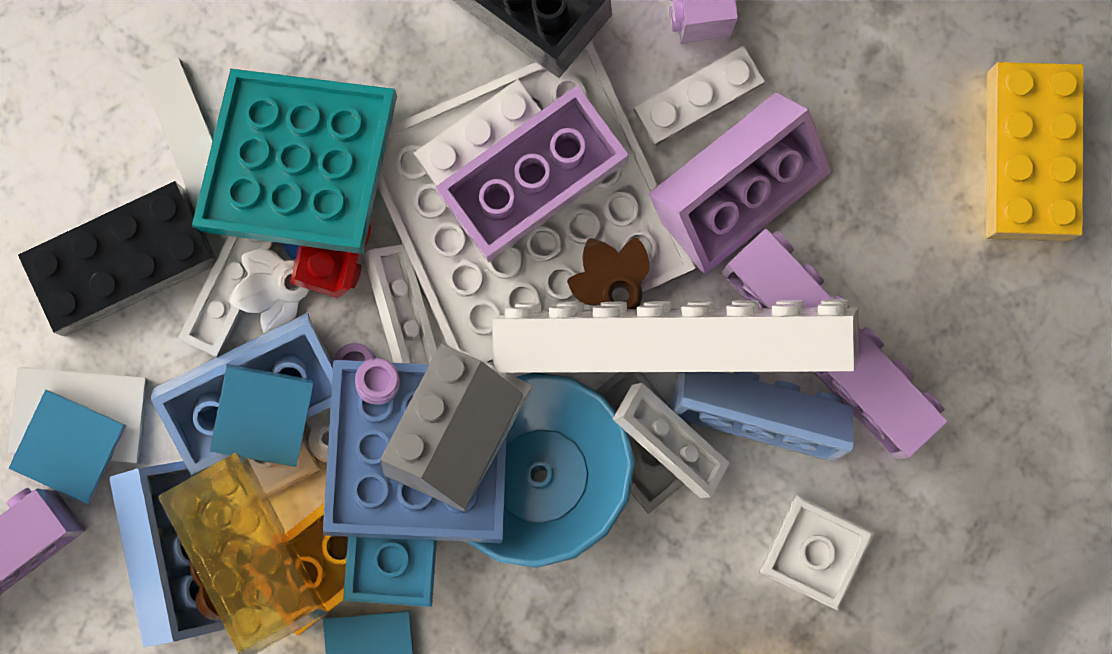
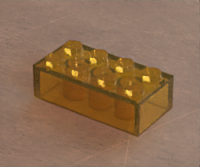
[158,452,328,654]

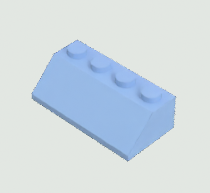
[151,313,333,475]
[670,372,854,462]
[109,461,243,647]

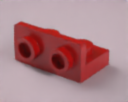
[290,224,371,299]

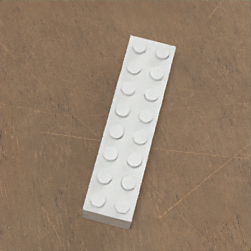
[492,299,860,373]

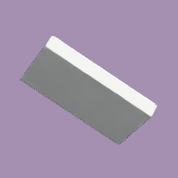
[8,367,148,463]

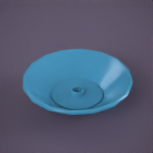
[466,372,635,568]

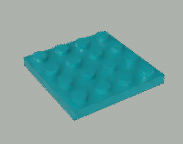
[192,68,397,254]

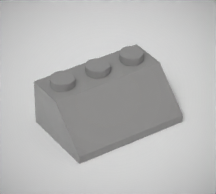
[380,343,523,512]

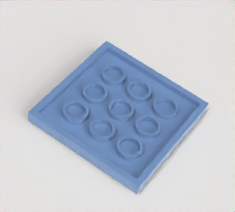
[323,360,509,543]

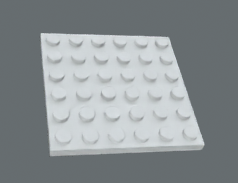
[377,41,695,363]

